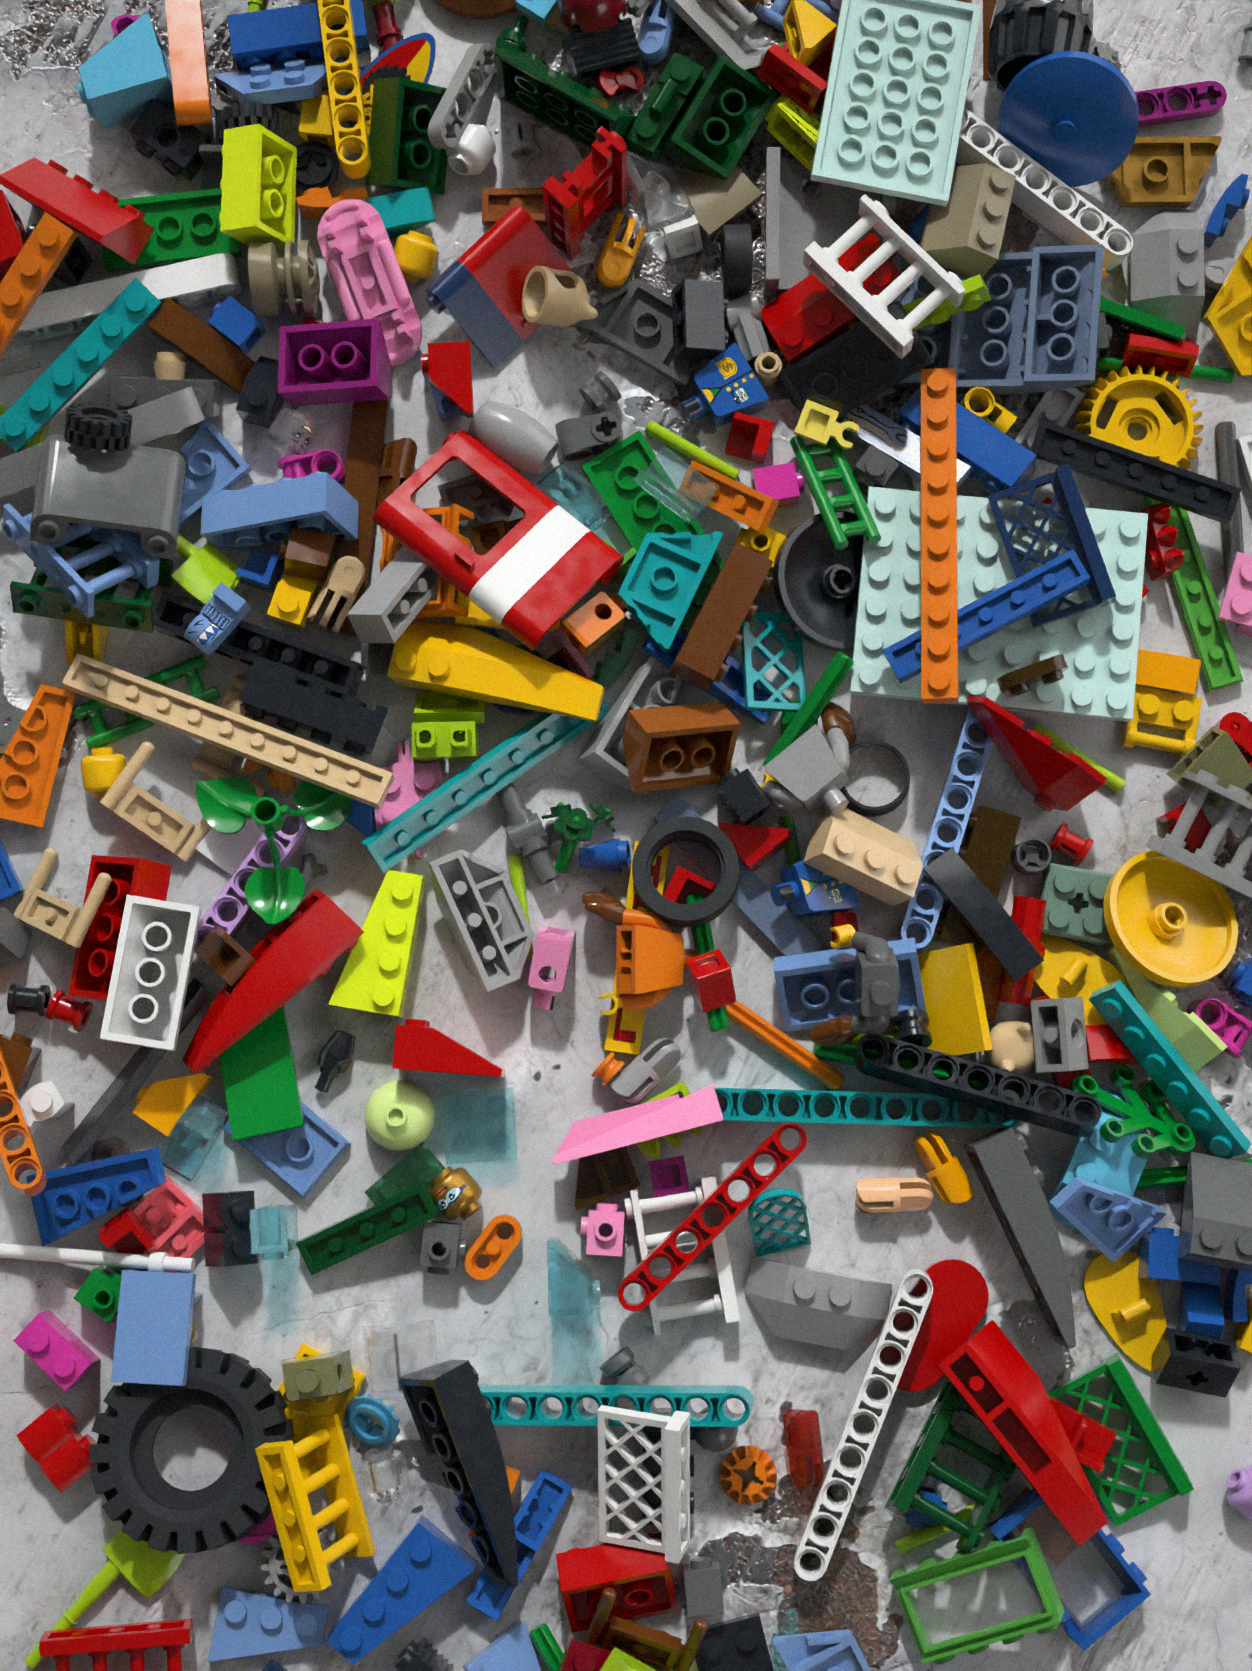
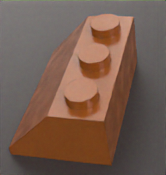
[622,701,741,793]

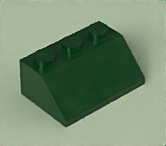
[661,54,778,181]
[366,77,448,195]

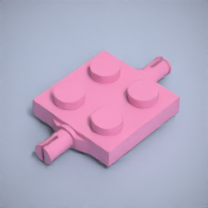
[374,741,447,860]

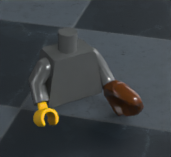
[810,924,899,1047]

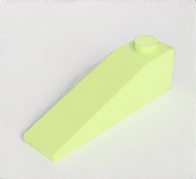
[1106,945,1228,1072]

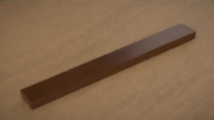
[326,366,393,636]

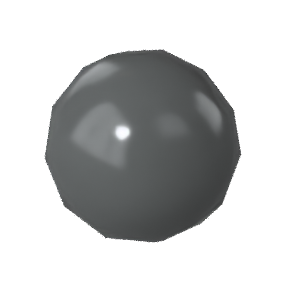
[694,1407,738,1452]

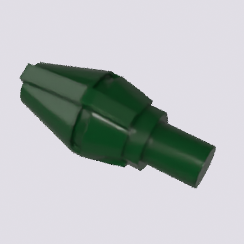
[493,15,529,64]

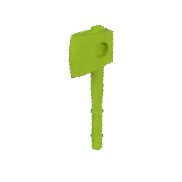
[171,534,240,605]
[25,1525,187,1669]

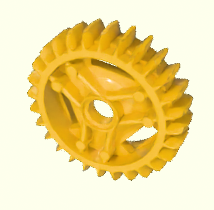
[1074,365,1204,494]

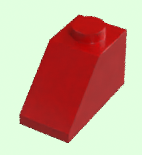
[421,341,474,418]

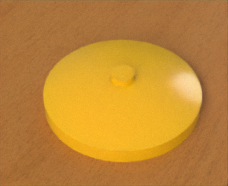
[1103,850,1238,988]

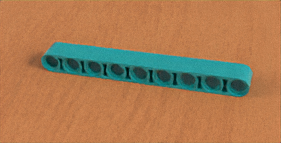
[714,1088,1018,1128]
[478,1385,754,1427]

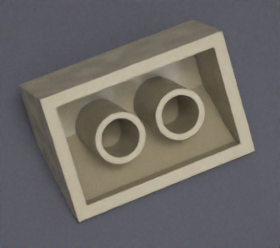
[920,163,1016,278]

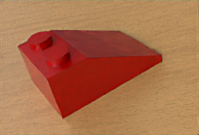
[392,1019,505,1078]

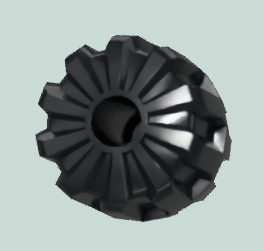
[988,0,1093,93]

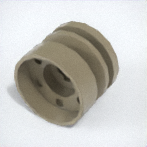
[248,240,320,317]

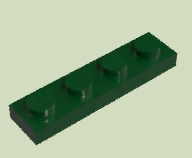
[296,1181,440,1275]

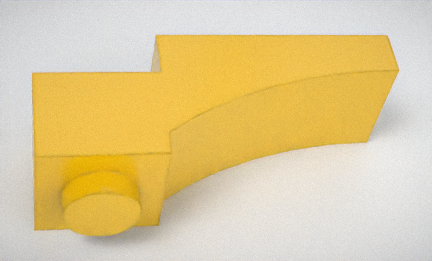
[267,535,338,631]

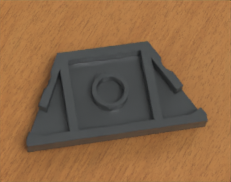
[576,278,690,389]

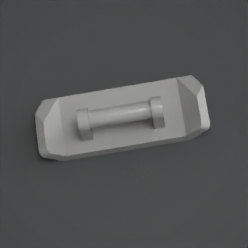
[665,0,770,70]

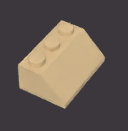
[803,804,923,906]

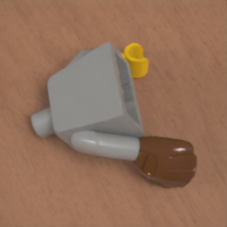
[760,702,857,815]

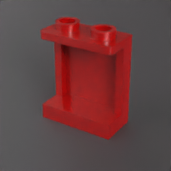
[757,29,836,115]

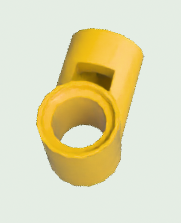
[960,387,1018,434]

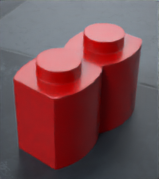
[16,1403,97,1493]

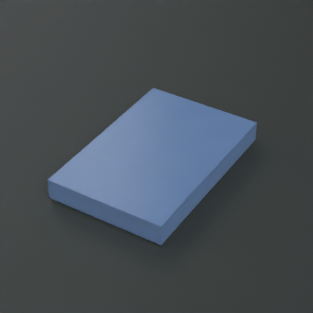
[222,1101,351,1198]
[111,1270,196,1386]

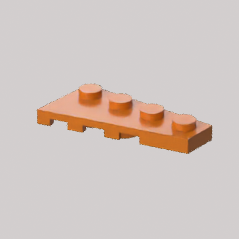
[0,684,76,829]

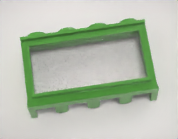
[889,1526,1065,1665]

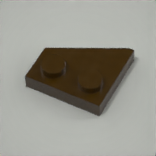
[575,1146,641,1211]

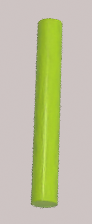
[644,420,740,480]
[1033,723,1126,793]
[507,854,533,960]
[894,1503,998,1555]

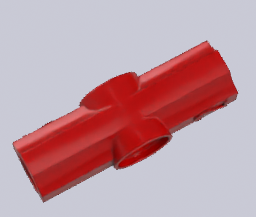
[997,896,1047,1006]

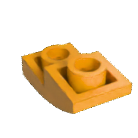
[1135,649,1202,695]

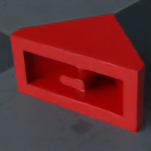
[718,823,793,872]

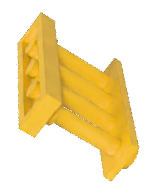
[255,1413,376,1592]

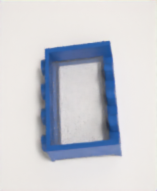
[985,1489,1151,1651]

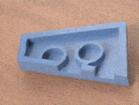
[207,1585,331,1662]

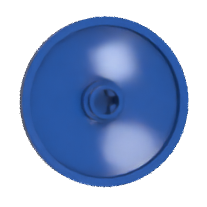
[998,51,1139,187]

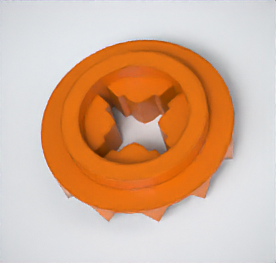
[719,1445,777,1506]

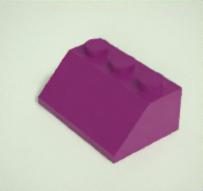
[278,318,391,407]

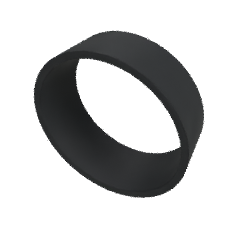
[840,741,910,817]

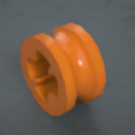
[591,1052,625,1087]

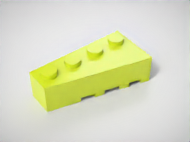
[328,870,427,1018]

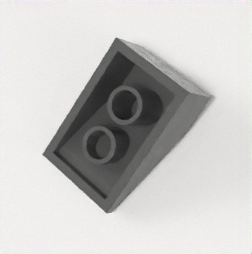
[1178,1152,1252,1272]

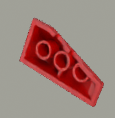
[966,696,1107,812]

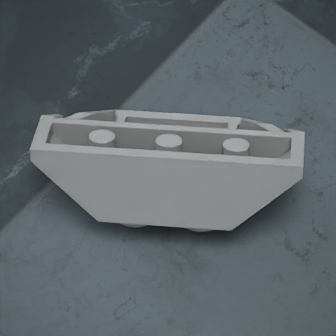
[1129,209,1205,343]
[428,849,534,993]
[745,1256,892,1350]

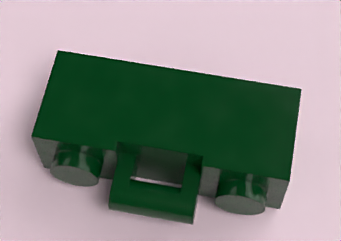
[623,53,704,169]

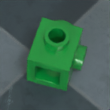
[73,1266,122,1323]

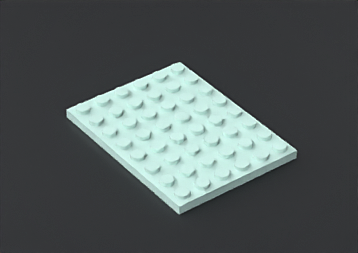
[849,486,1148,722]

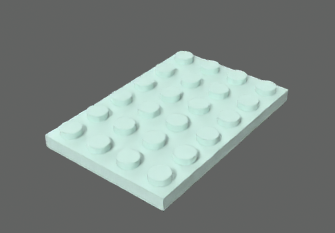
[810,0,981,207]

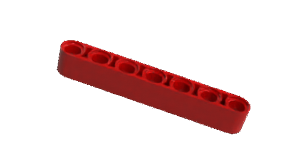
[618,1123,807,1312]

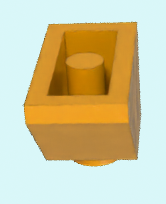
[132,1073,214,1137]

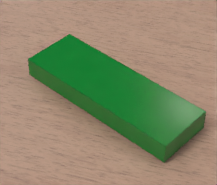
[1100,297,1187,342]

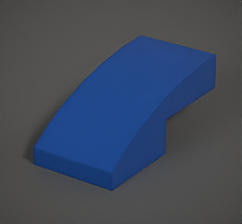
[1224,1269,1252,1322]

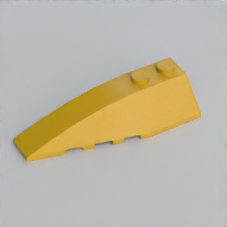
[387,619,605,722]

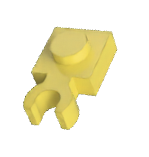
[793,399,859,450]

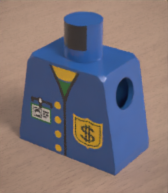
[681,343,769,427]
[771,859,860,918]

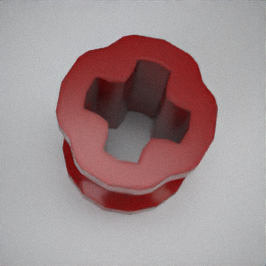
[1048,822,1094,867]
[46,990,93,1032]

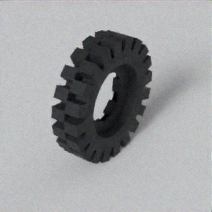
[89,1347,295,1554]

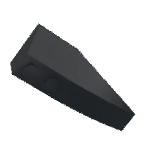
[398,1360,518,1587]

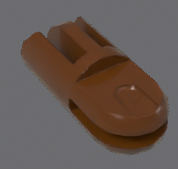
[377,438,417,506]

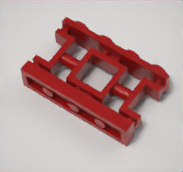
[542,126,627,261]

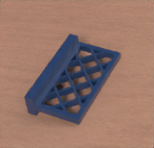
[987,464,1116,629]

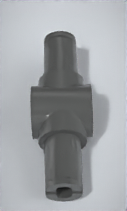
[496,783,559,886]

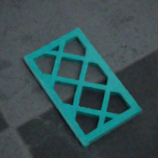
[741,611,806,713]

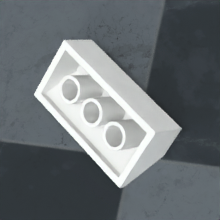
[99,894,201,1052]

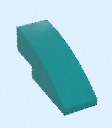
[321,187,437,240]

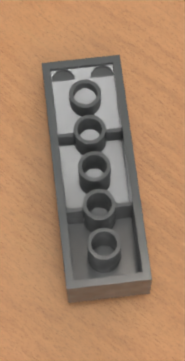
[963,1128,1076,1349]

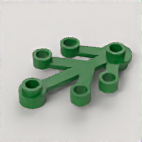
[1066,1065,1195,1159]

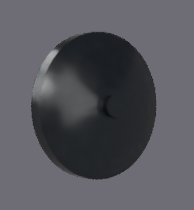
[773,511,864,651]

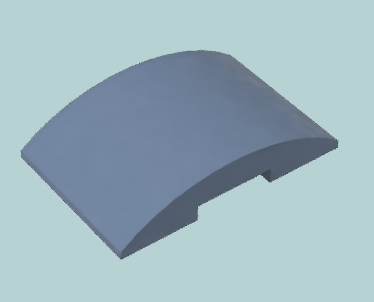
[892,244,1104,395]

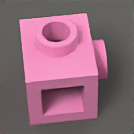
[580,1203,625,1257]

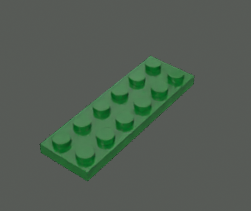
[581,430,724,636]

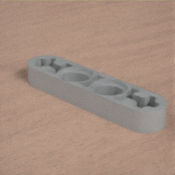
[428,42,496,149]

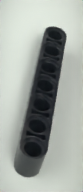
[854,1034,1102,1137]

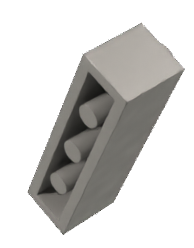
[347,546,438,643]

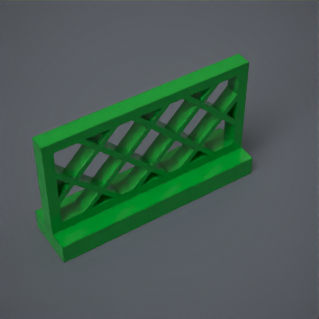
[1047,1352,1194,1526]

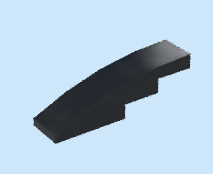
[923,848,1044,982]

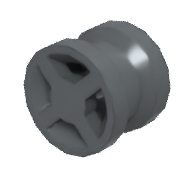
[579,371,622,414]

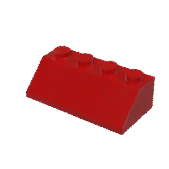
[0,157,154,265]
[761,232,910,365]

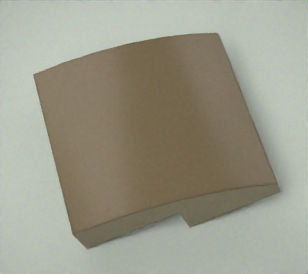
[666,166,762,240]

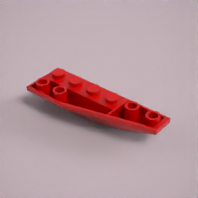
[182,888,364,1074]
[936,1320,1108,1546]

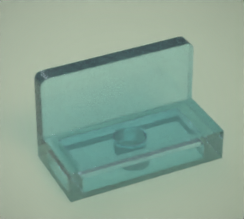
[633,447,718,523]

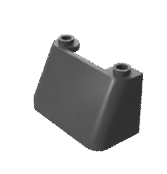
[29,434,186,560]

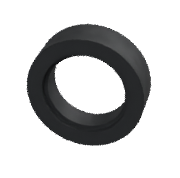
[632,816,739,927]

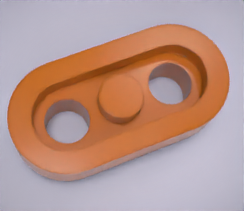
[464,1214,522,1280]

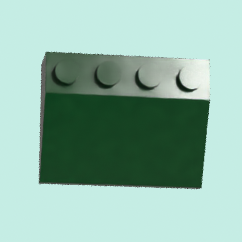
[495,47,636,150]

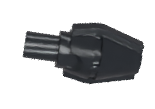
[315,1030,356,1093]

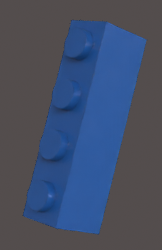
[227,0,371,70]
[898,384,1037,500]

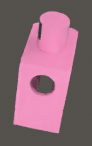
[528,925,576,1010]

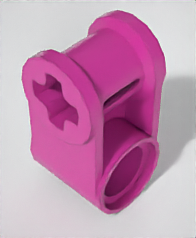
[277,449,346,485]
[1186,998,1252,1059]

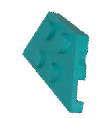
[617,531,723,654]

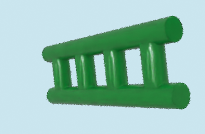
[790,436,881,550]
[73,654,221,751]

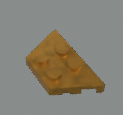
[1105,136,1222,207]

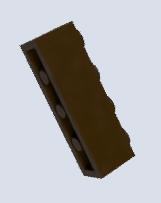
[934,805,1022,954]

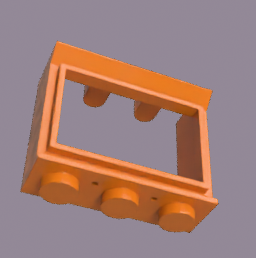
[379,503,474,619]

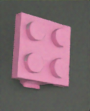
[1217,551,1252,637]

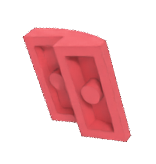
[131,1174,218,1273]

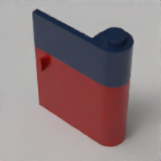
[425,204,572,369]

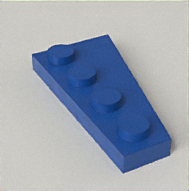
[26,1147,166,1246]

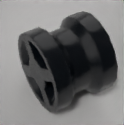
[893,1009,932,1048]

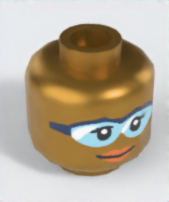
[429,1166,482,1221]

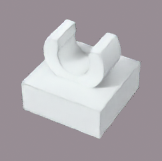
[662,215,703,261]

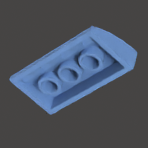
[774,938,926,1032]

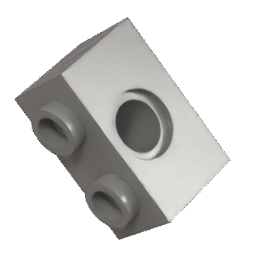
[1031,997,1089,1073]

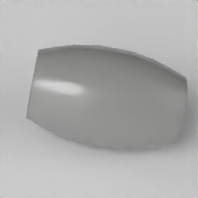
[468,401,559,476]

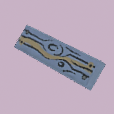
[839,404,970,488]

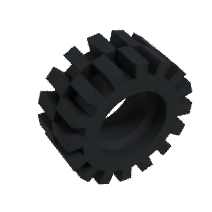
[217,102,281,145]
[64,402,132,453]

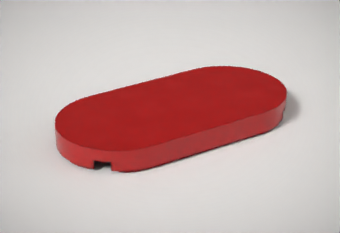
[876,1259,989,1392]

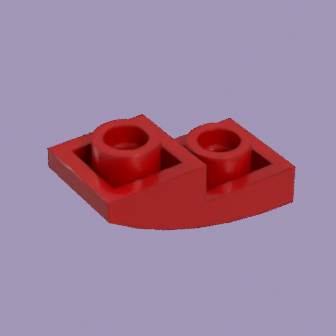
[1085,1024,1140,1065]

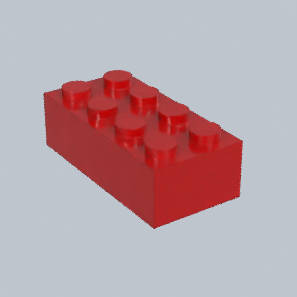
[68,855,172,1001]

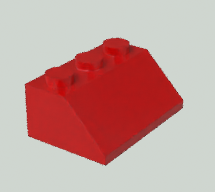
[556,1532,679,1633]

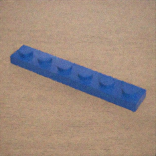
[882,549,1091,684]

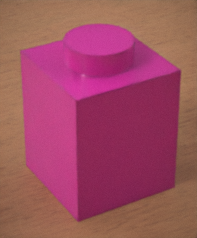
[751,462,805,508]

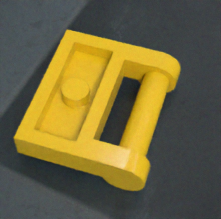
[1121,685,1202,758]

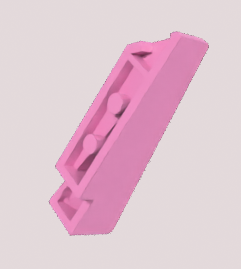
[552,1085,724,1165]

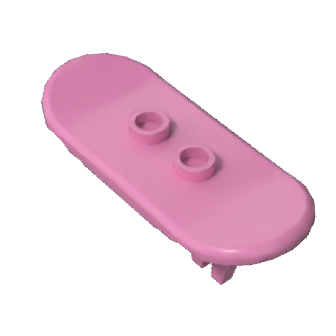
[317,199,422,366]

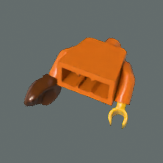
[582,892,697,1015]

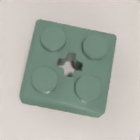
[1039,863,1113,945]

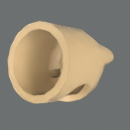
[522,266,598,327]
[979,1020,1036,1076]

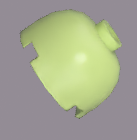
[364,1080,436,1151]

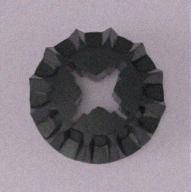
[296,141,340,194]

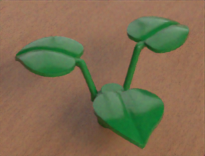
[196,777,354,925]

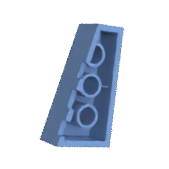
[200,472,359,548]

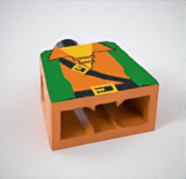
[556,591,628,668]

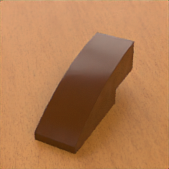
[148,297,256,394]

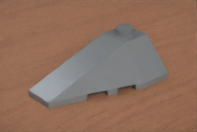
[577,654,682,794]

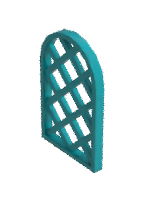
[747,1189,811,1257]

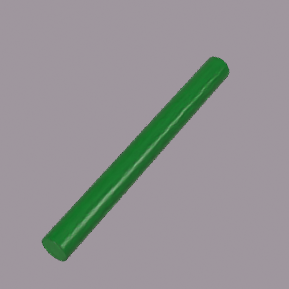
[1096,355,1234,383]

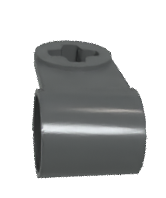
[555,412,623,461]

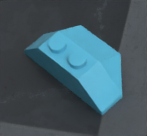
[1048,1084,1149,1229]

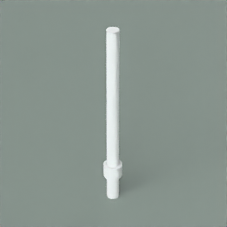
[0,1243,196,1273]

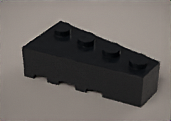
[239,661,389,758]

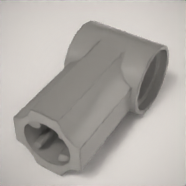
[724,292,771,366]

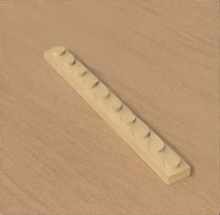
[62,653,395,809]

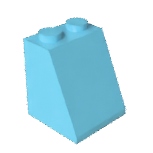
[76,13,174,129]

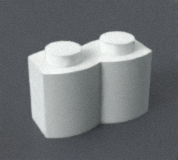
[0,1081,75,1140]

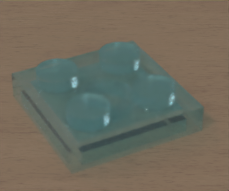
[442,1087,518,1164]

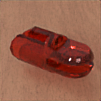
[782,1409,825,1490]

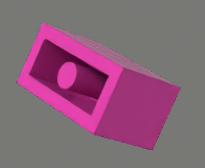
[13,1310,100,1391]

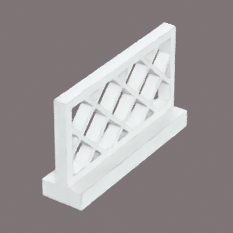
[598,1405,690,1564]

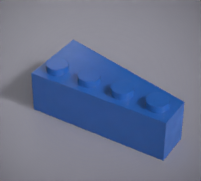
[325,1515,478,1665]

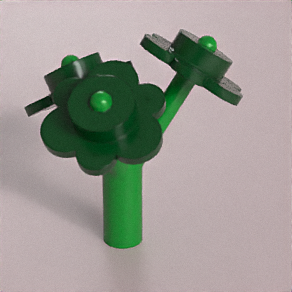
[542,802,616,874]

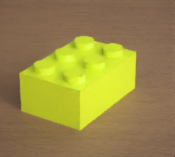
[219,124,297,250]

